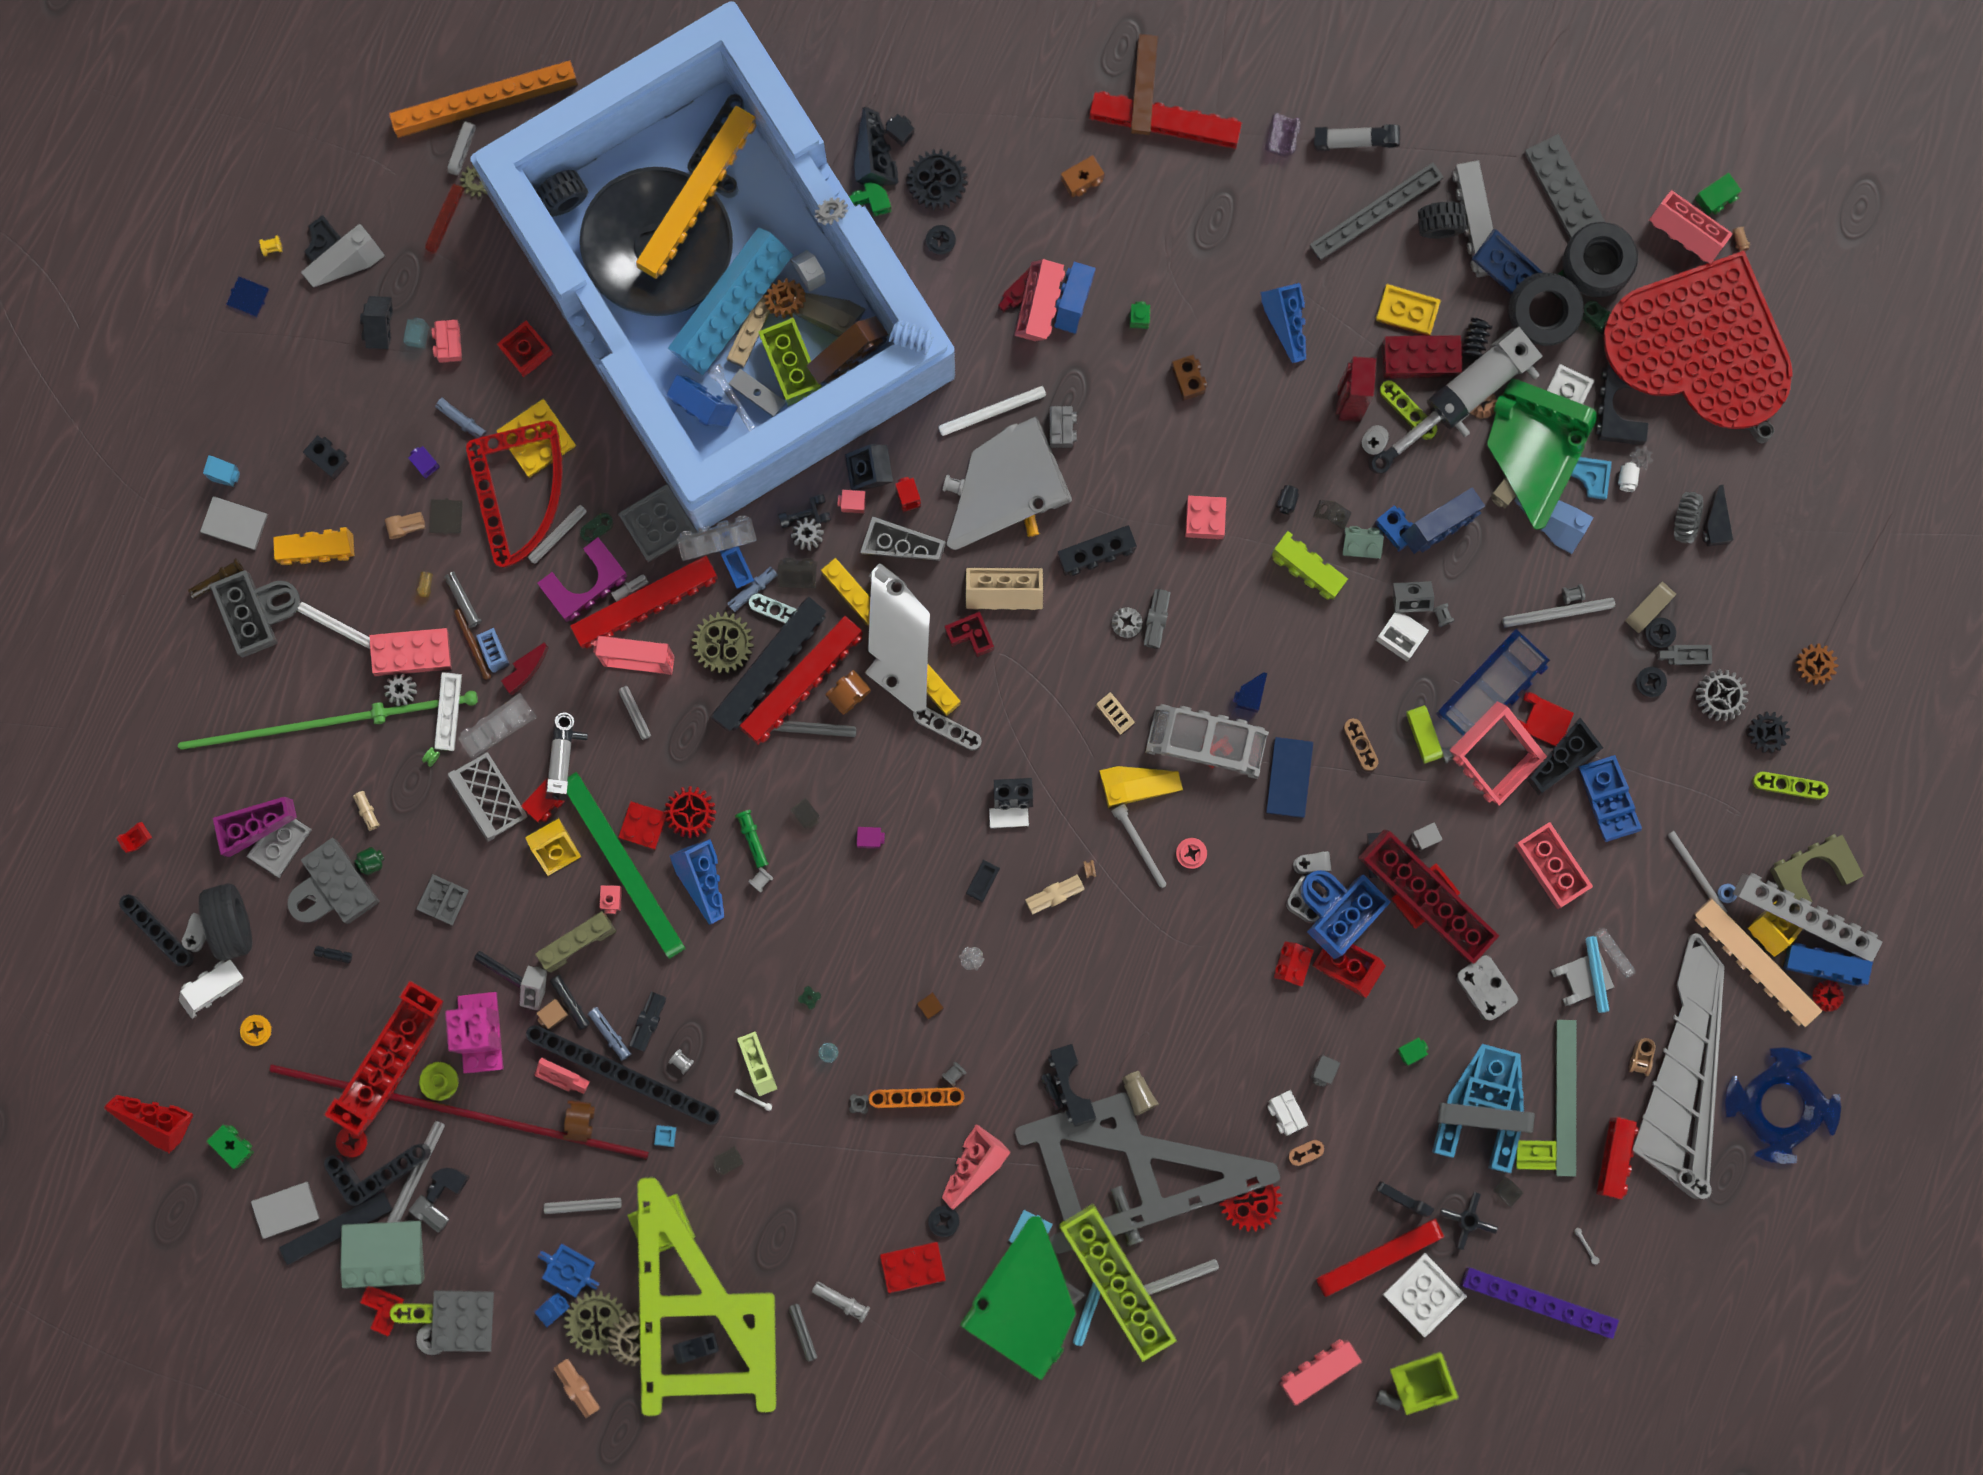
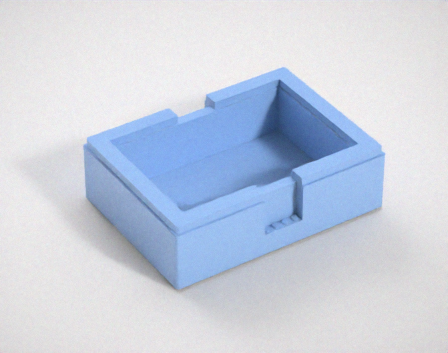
[471,1,955,532]

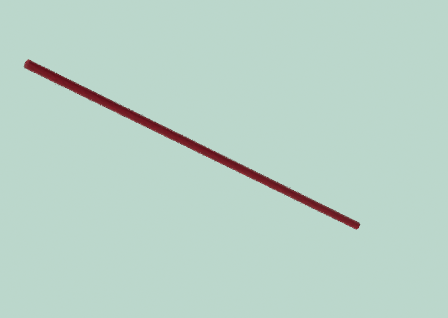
[269,1064,649,1159]

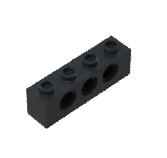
[1057,525,1137,577]

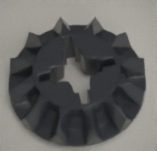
[926,225,956,255]
[1645,618,1676,648]
[1636,667,1667,698]
[928,1205,960,1237]

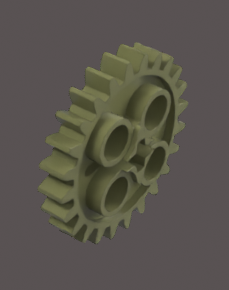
[692,612,754,674]
[564,1290,626,1355]

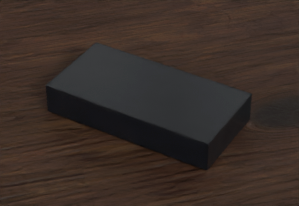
[966,859,1000,903]

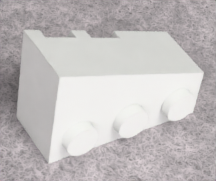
[179,959,243,1019]

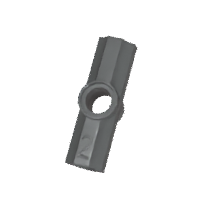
[1143,589,1171,649]

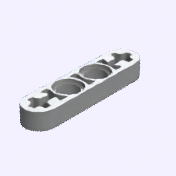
[913,707,981,751]

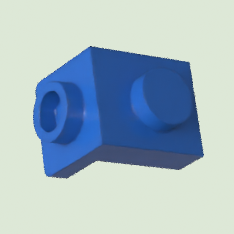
[535,1293,570,1327]

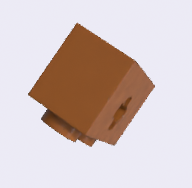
[1060,155,1105,197]

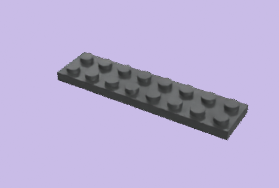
[1524,134,1617,275]

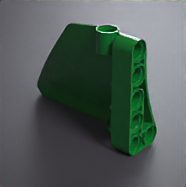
[1487,379,1596,530]

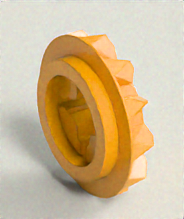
[240,1015,272,1046]

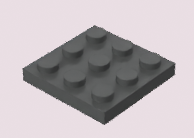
[618,484,697,563]
[431,1290,494,1352]

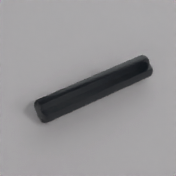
[474,951,523,988]

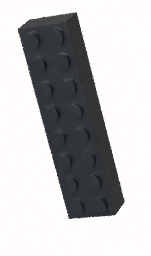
[710,597,826,732]

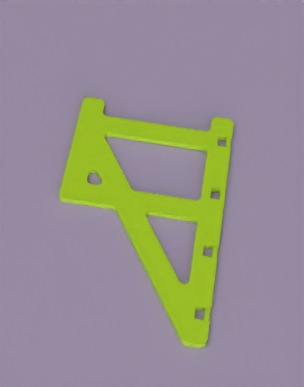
[638,1178,776,1416]

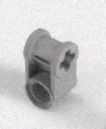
[1293,852,1332,874]
[182,913,206,952]

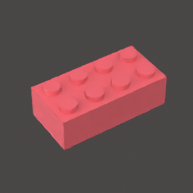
[1649,190,1733,264]
[1014,259,1065,341]
[369,628,452,676]
[1515,822,1593,909]
[1280,1339,1362,1405]

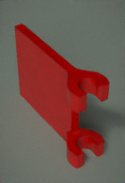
[1519,692,1574,746]

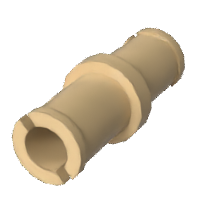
[353,791,380,831]

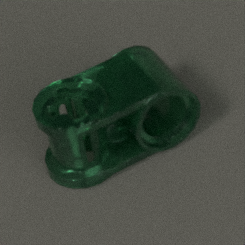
[1582,301,1611,335]

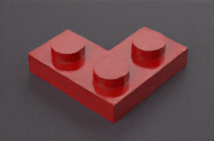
[360,1286,405,1336]

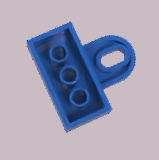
[1301,870,1391,959]

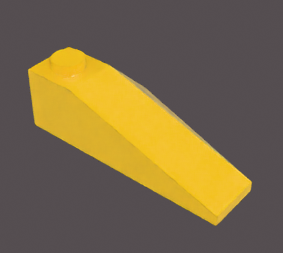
[1099,766,1183,808]

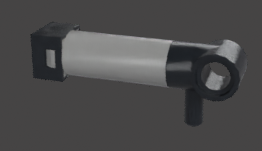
[1314,124,1400,151]
[545,713,588,801]

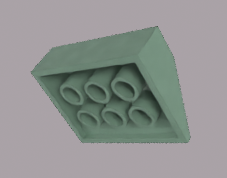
[341,1221,425,1288]

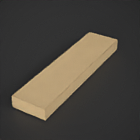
[727,294,775,368]

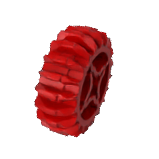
[664,786,716,838]

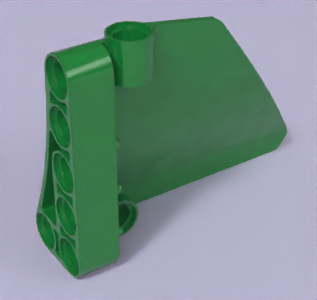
[960,1216,1076,1380]

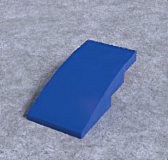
[1579,755,1642,842]

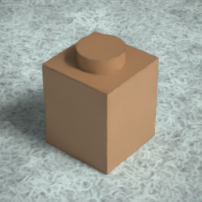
[537,999,569,1029]

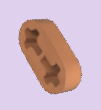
[1288,1140,1324,1166]

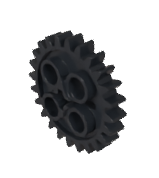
[907,149,968,210]

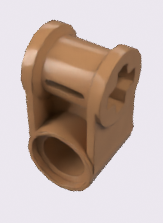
[1629,1038,1655,1077]

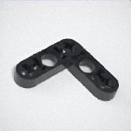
[1375,1181,1435,1217]

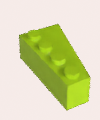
[1271,531,1348,600]

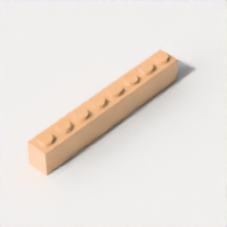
[1694,898,1822,1027]

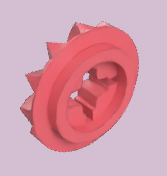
[1176,838,1207,869]

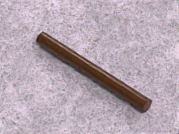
[454,609,491,680]

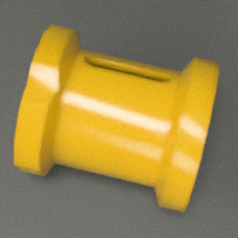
[259,235,283,256]

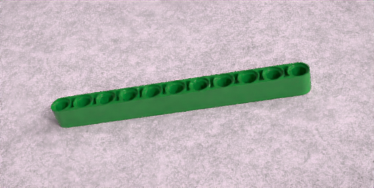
[567,771,686,959]

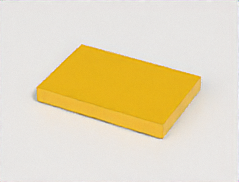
[1376,284,1441,336]

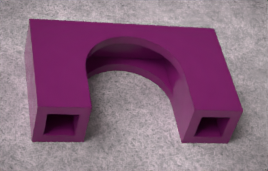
[537,537,627,622]

